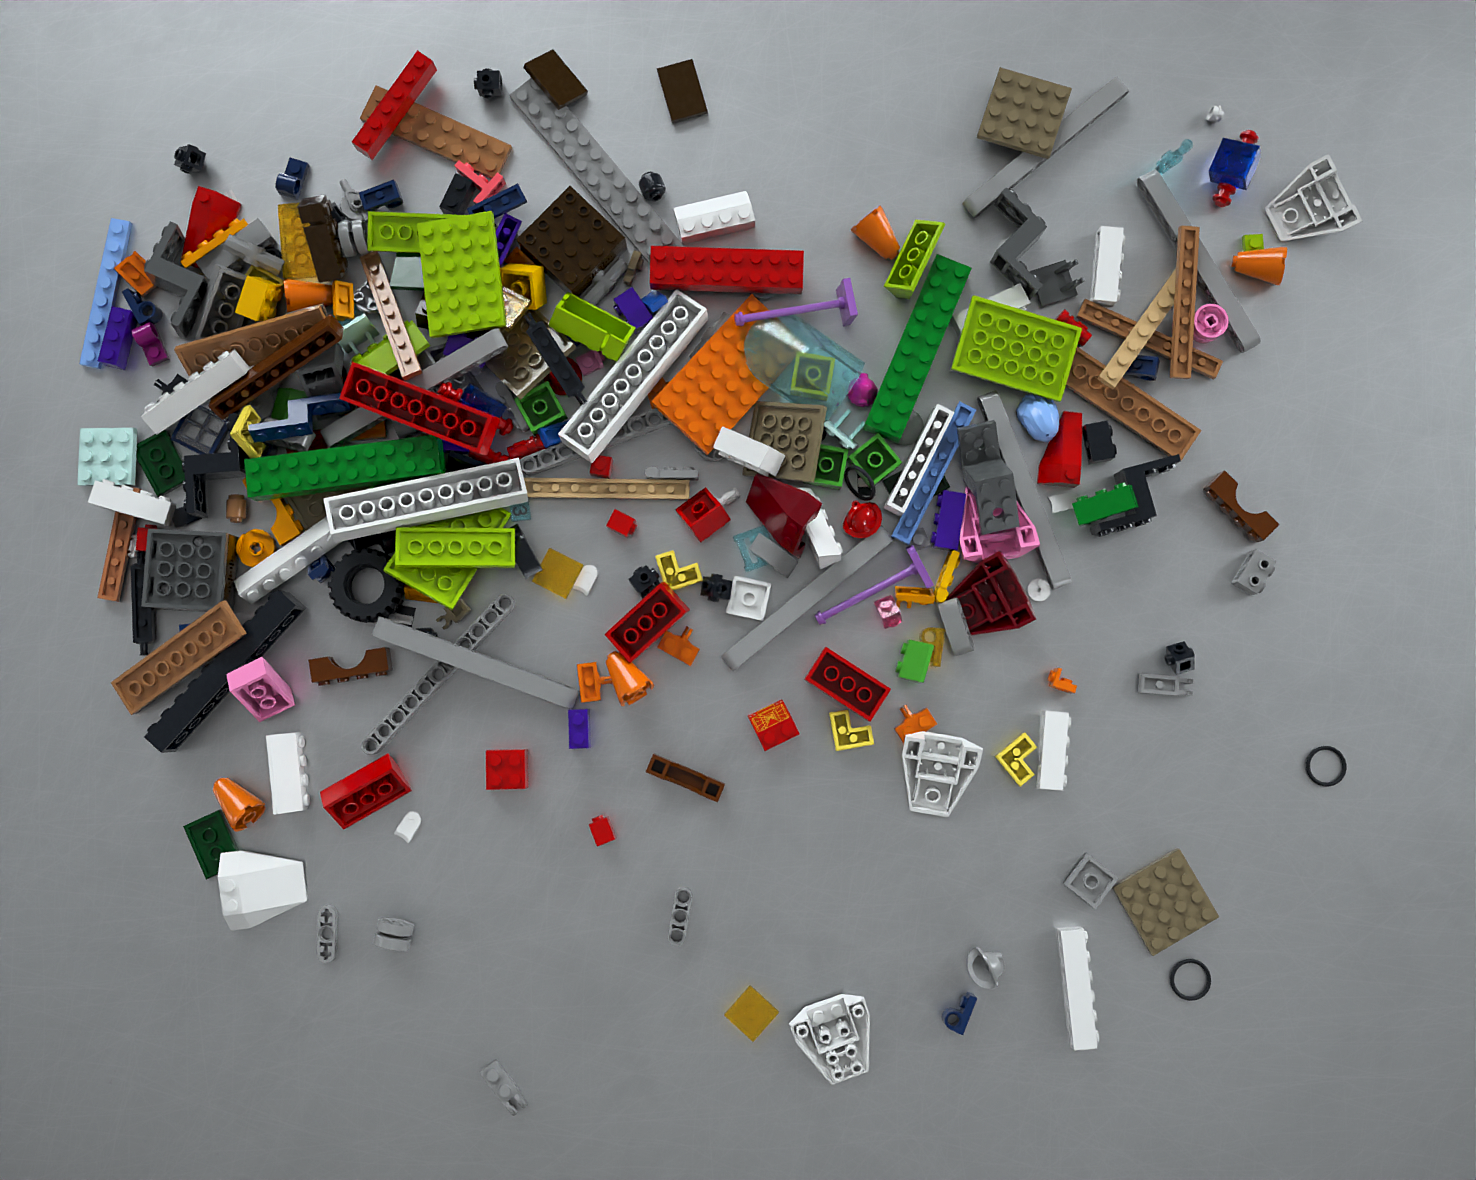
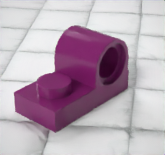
[132,322,169,367]

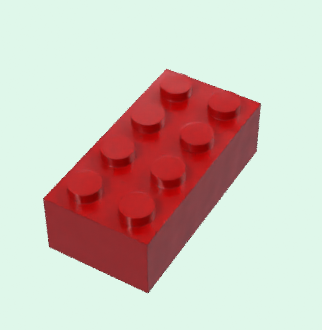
[604,581,690,663]
[804,647,891,722]

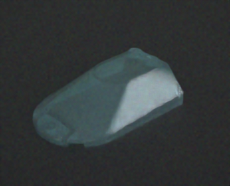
[744,315,865,421]

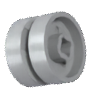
[338,218,371,257]
[373,917,414,951]

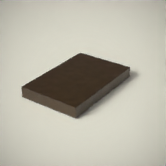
[523,49,588,110]
[657,59,708,123]

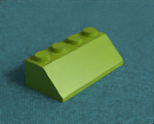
[884,220,945,299]
[349,320,431,375]

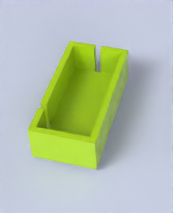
[548,292,636,362]

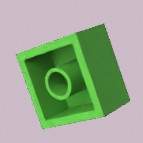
[514,381,568,436]
[847,433,902,490]
[803,444,849,490]

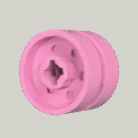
[1193,304,1229,343]

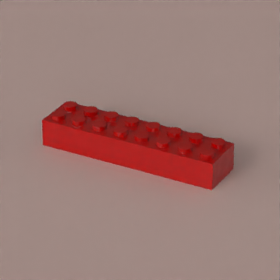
[650,246,804,294]
[339,362,501,455]

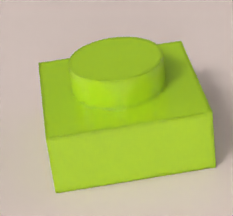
[1242,234,1264,251]

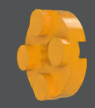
[236,529,277,567]

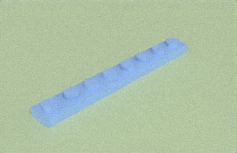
[79,218,132,369]

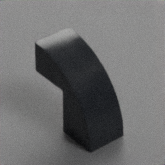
[510,524,543,579]
[348,531,396,554]

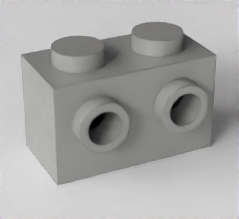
[1231,549,1276,595]

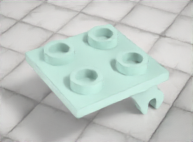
[338,314,380,354]
[824,409,865,449]

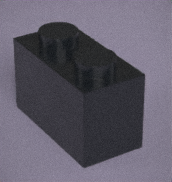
[439,173,476,215]
[1082,420,1117,465]

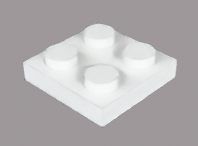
[726,576,771,621]

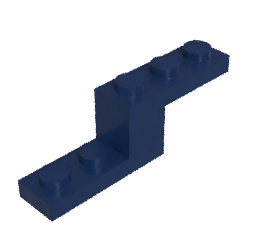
[467,183,527,227]
[248,393,351,443]

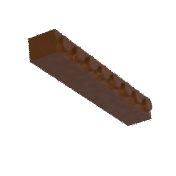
[208,314,344,420]

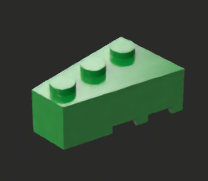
[1072,482,1139,526]

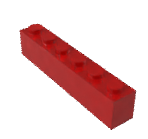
[352,50,437,160]

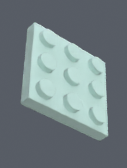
[77,428,137,486]

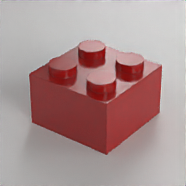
[486,749,528,790]

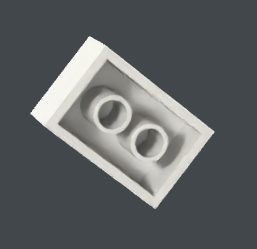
[713,426,785,477]

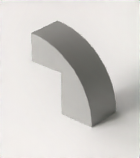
[749,533,798,578]

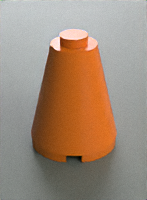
[850,205,900,260]
[1231,247,1287,285]
[283,279,333,312]
[606,651,654,706]
[213,778,266,832]

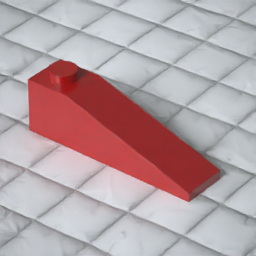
[181,186,242,269]
[1037,411,1082,488]

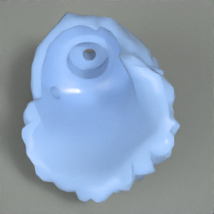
[1016,394,1059,443]

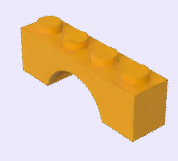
[242,477,304,546]

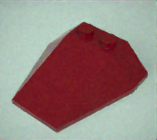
[746,473,822,559]
[945,551,1036,635]

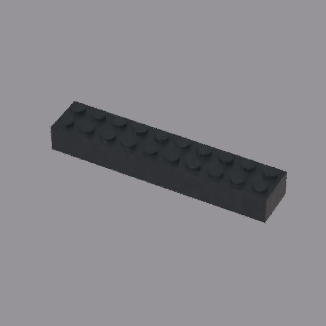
[144,590,306,753]

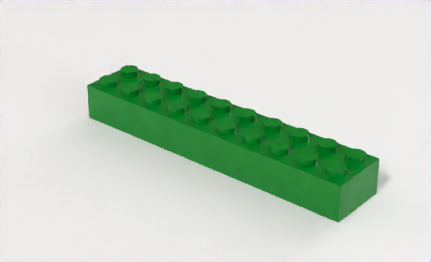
[863,254,972,444]
[244,435,446,501]

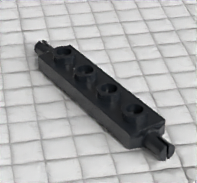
[524,313,587,406]
[130,551,155,656]

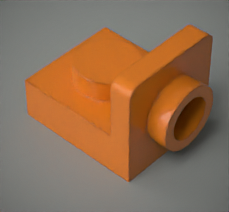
[1048,668,1077,694]

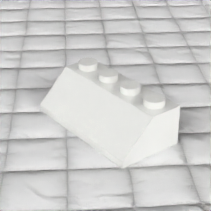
[673,191,755,244]
[798,488,843,569]
[266,732,310,814]

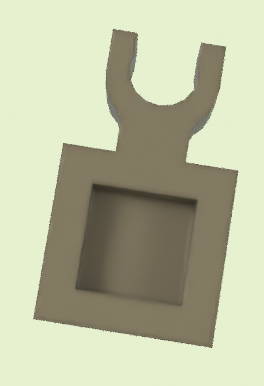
[623,250,644,286]
[436,597,471,630]

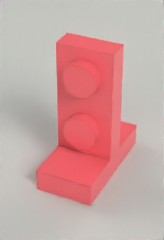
[454,160,506,204]

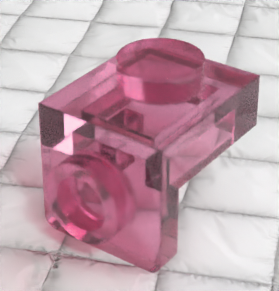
[874,595,902,629]

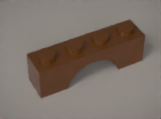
[1203,470,1280,542]
[308,647,393,686]
[646,753,725,802]

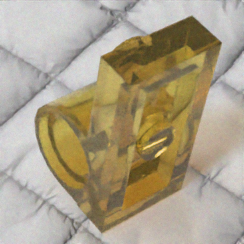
[919,627,945,667]

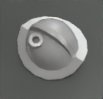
[967,947,1005,989]

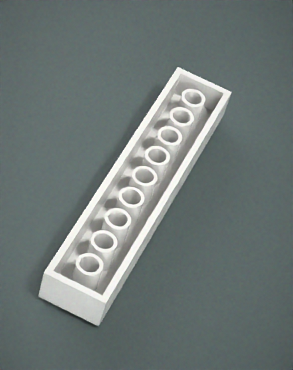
[558,289,709,463]
[323,458,528,543]

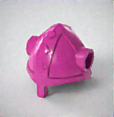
[846,373,878,407]

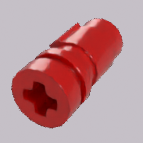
[1055,309,1092,346]
[507,434,549,459]
[468,448,510,464]

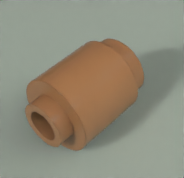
[226,494,246,523]

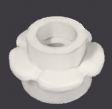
[1207,105,1224,124]

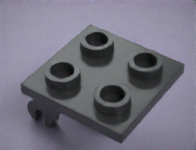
[1030,259,1085,307]

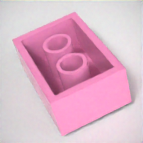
[226,657,295,722]

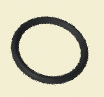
[844,465,876,501]
[1306,746,1347,787]
[1170,959,1211,1001]

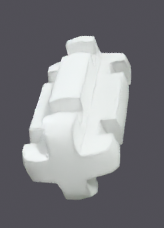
[717,488,740,508]
[127,534,140,558]

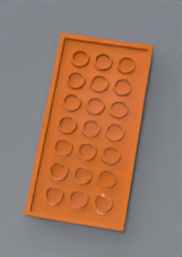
[651,294,807,455]

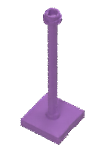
[734,278,858,327]
[815,545,934,625]

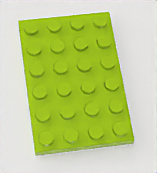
[417,211,506,338]
[951,295,1082,402]
[384,508,512,610]

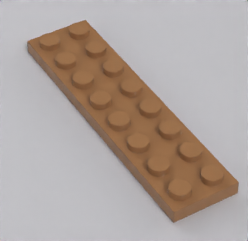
[360,85,512,179]
[174,305,326,376]
[1066,347,1202,460]
[111,600,247,715]

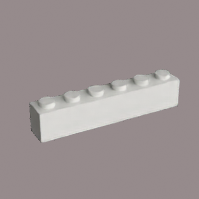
[141,349,250,435]
[883,404,955,517]
[234,516,342,605]
[1056,926,1100,1051]

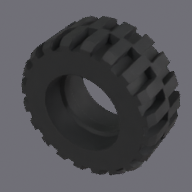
[328,548,405,623]

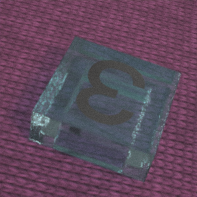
[510,500,531,522]

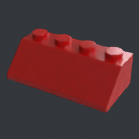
[320,753,412,830]

